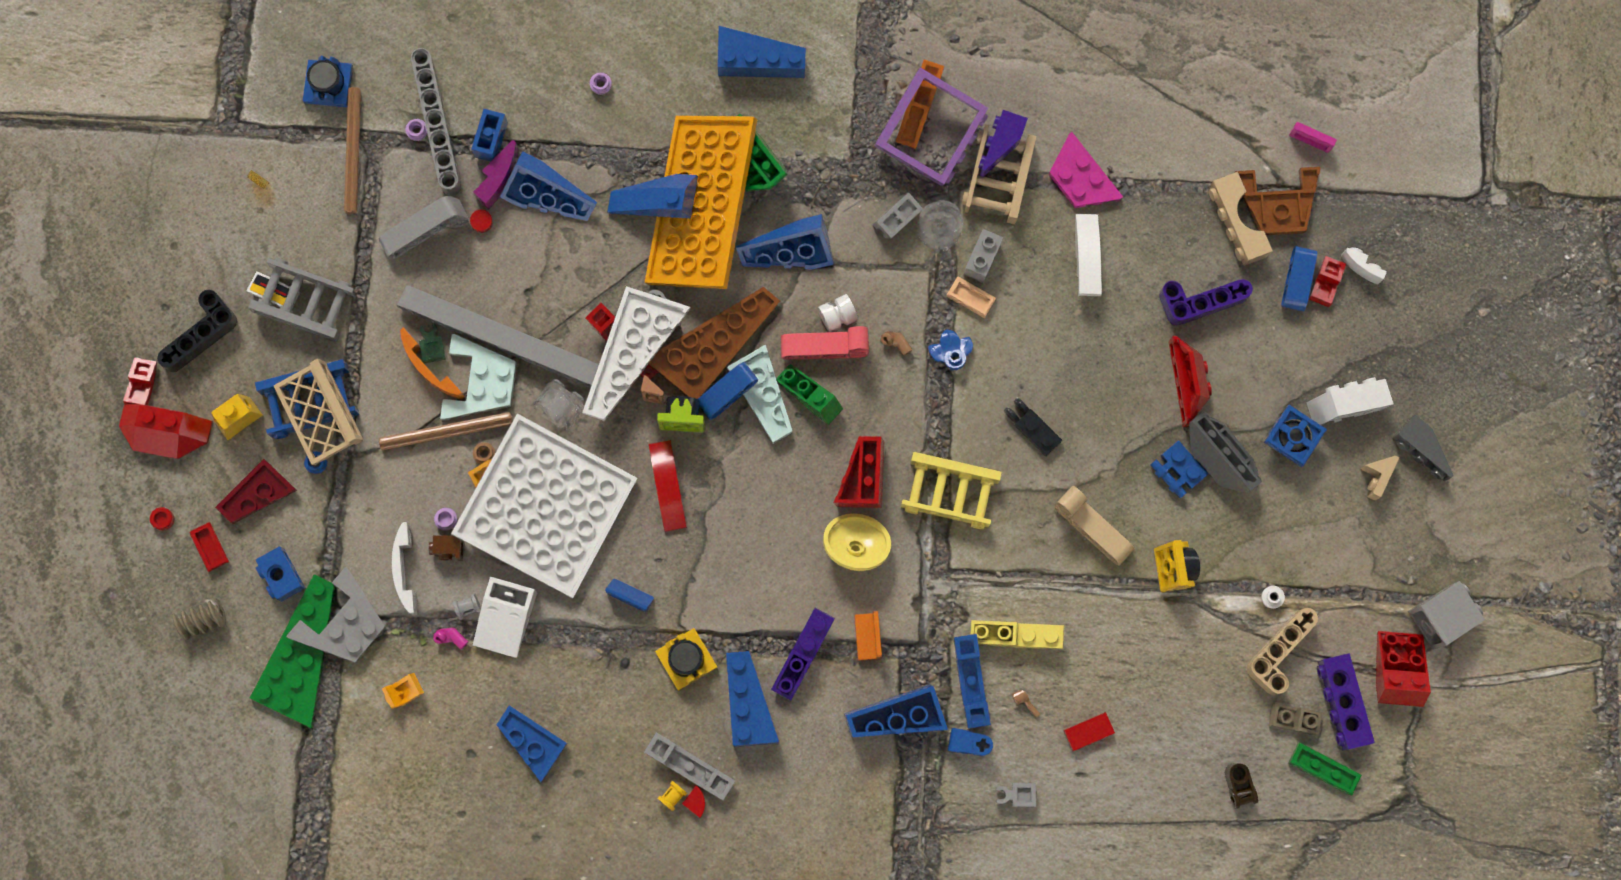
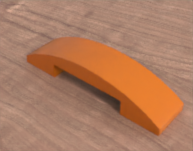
[400,327,465,400]

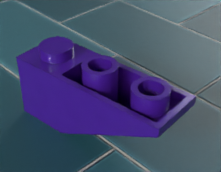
[978,110,1028,177]

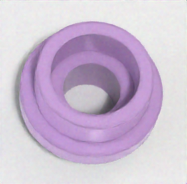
[590,73,612,95]
[405,119,427,141]

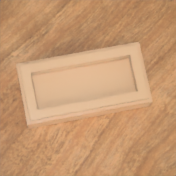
[946,276,996,318]

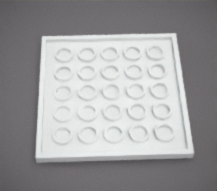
[451,414,637,598]

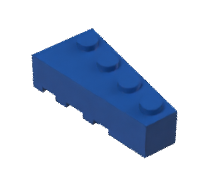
[726,651,779,747]
[844,685,948,737]

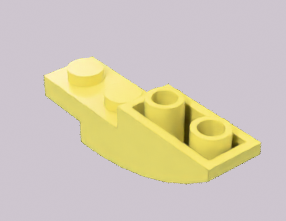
[971,620,1065,649]

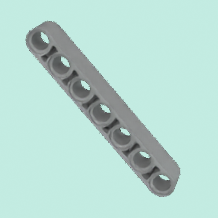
[411,48,461,196]

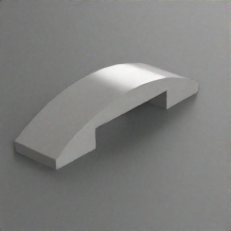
[644,732,735,800]

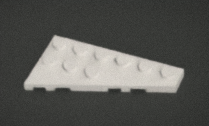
[582,286,690,421]

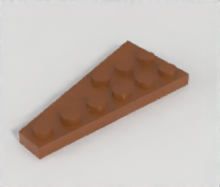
[648,287,780,399]

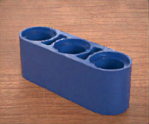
[1281,246,1317,312]
[698,362,758,420]

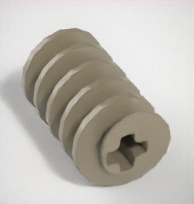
[172,599,226,640]

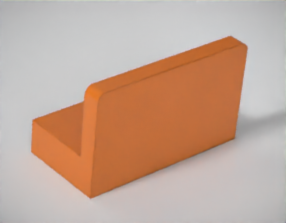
[854,611,882,661]

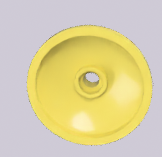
[823,513,891,571]

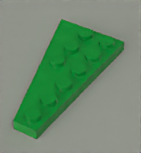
[250,574,336,728]

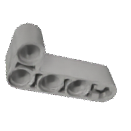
[379,196,469,259]

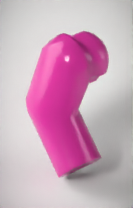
[433,628,469,650]

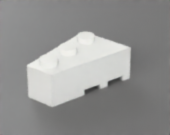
[1306,377,1393,426]

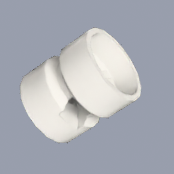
[818,294,858,332]

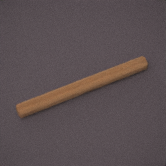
[344,87,361,214]
[379,412,513,450]

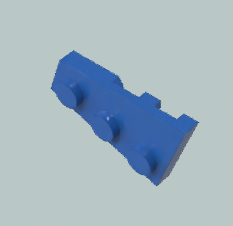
[496,705,568,783]

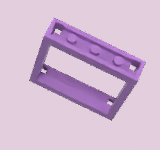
[874,68,988,186]

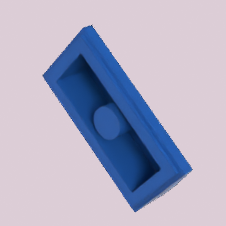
[605,579,654,613]

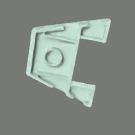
[440,334,517,421]

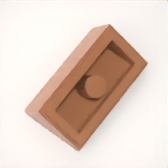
[641,375,666,405]

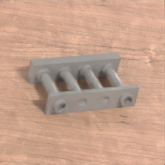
[248,258,356,342]

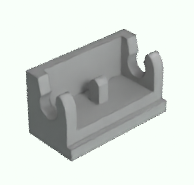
[872,192,923,239]

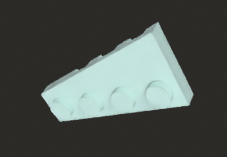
[727,345,792,444]

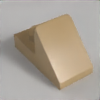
[1361,456,1400,501]

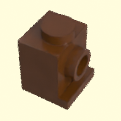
[429,535,464,561]

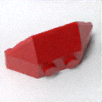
[1168,336,1212,428]
[119,404,213,459]

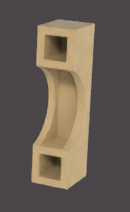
[1209,172,1273,266]

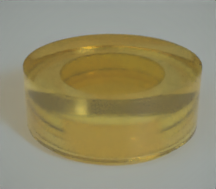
[247,170,270,189]

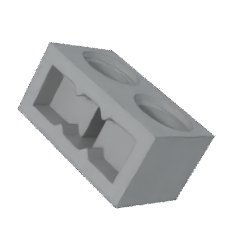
[963,229,1003,283]

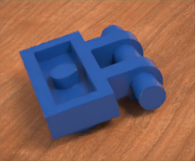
[1150,440,1208,498]

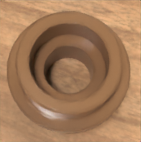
[473,442,496,464]

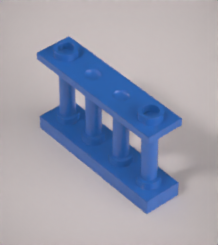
[255,359,360,439]

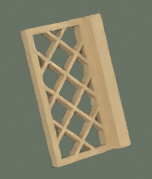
[274,359,364,465]

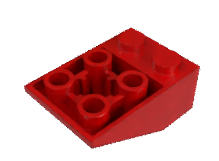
[1376,631,1431,707]

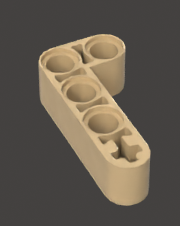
[1054,486,1135,566]
[1247,608,1318,695]

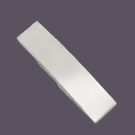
[1075,214,1102,296]

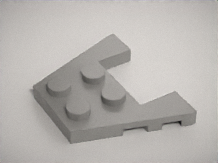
[286,567,385,663]

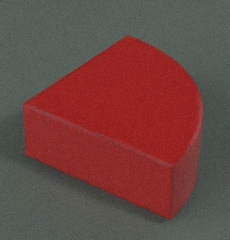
[682,785,705,818]

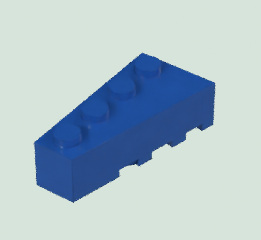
[718,26,806,78]

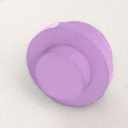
[434,508,457,531]

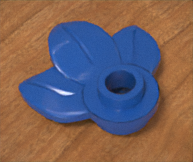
[928,329,973,370]

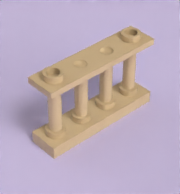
[962,124,1036,224]

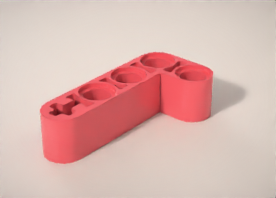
[781,326,869,360]

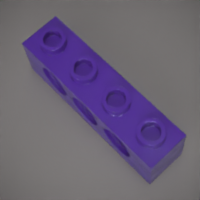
[1317,653,1375,751]

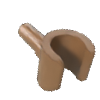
[1012,690,1040,717]

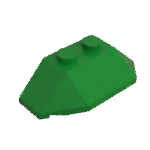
[737,114,788,192]

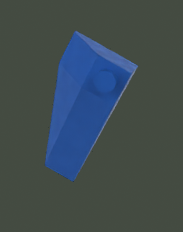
[607,174,698,219]
[736,214,834,269]

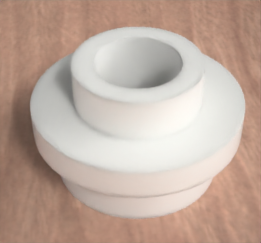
[1261,586,1285,609]

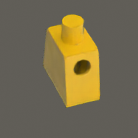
[211,394,263,440]

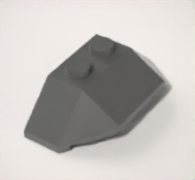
[1189,412,1262,493]

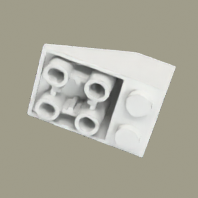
[473,577,537,658]

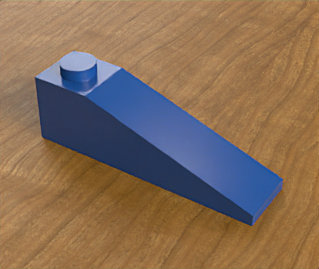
[500,151,597,221]

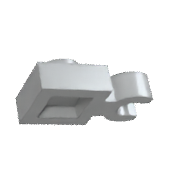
[996,783,1036,807]

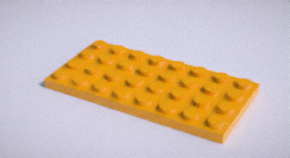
[644,115,758,289]

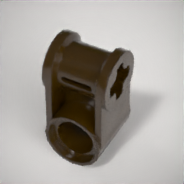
[1224,763,1259,809]

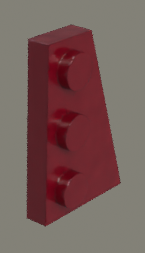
[215,459,298,524]

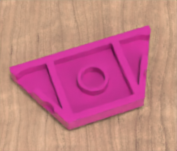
[1049,132,1123,208]

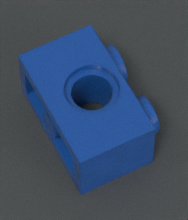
[471,109,508,162]
[255,546,306,602]

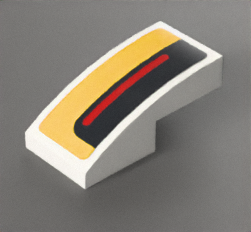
[247,272,300,308]

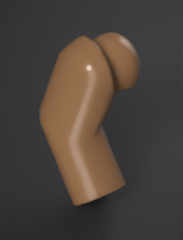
[881,331,912,356]

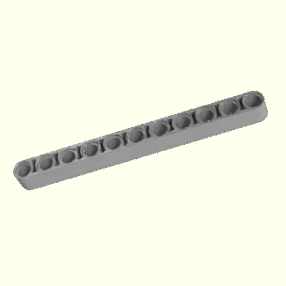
[397,285,599,388]

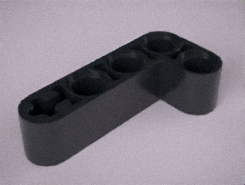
[157,289,237,372]

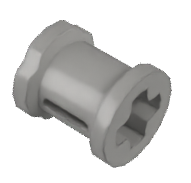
[453,594,481,620]

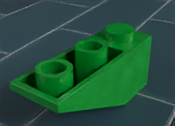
[776,364,843,425]

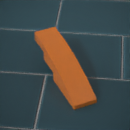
[895,59,945,149]

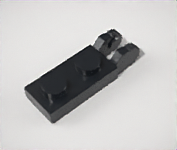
[1004,397,1063,457]

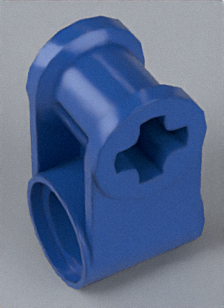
[947,728,993,756]

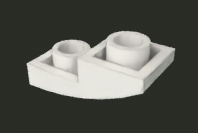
[1341,248,1387,285]

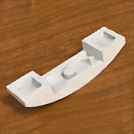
[392,522,417,616]

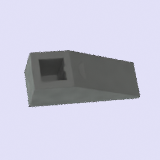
[1392,415,1454,481]

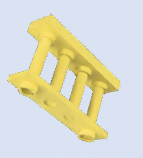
[901,452,1002,530]

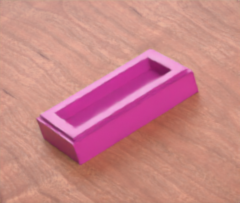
[1289,122,1337,153]

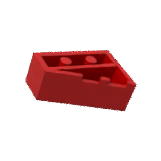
[833,436,885,508]

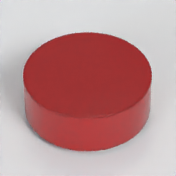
[470,209,493,233]
[150,507,175,531]

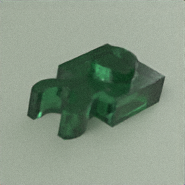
[419,323,446,364]

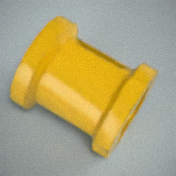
[657,781,687,811]

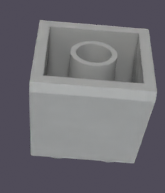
[1408,581,1485,650]

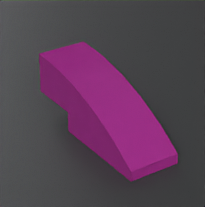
[473,140,519,210]

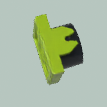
[657,396,705,433]

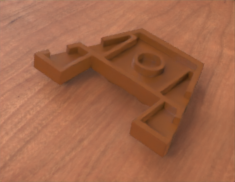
[1234,167,1321,235]

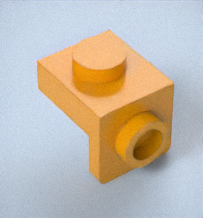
[382,673,424,709]

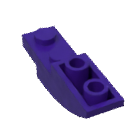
[771,607,835,700]

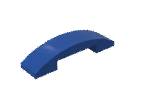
[954,634,991,729]

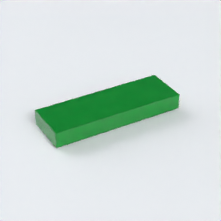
[1288,742,1362,796]

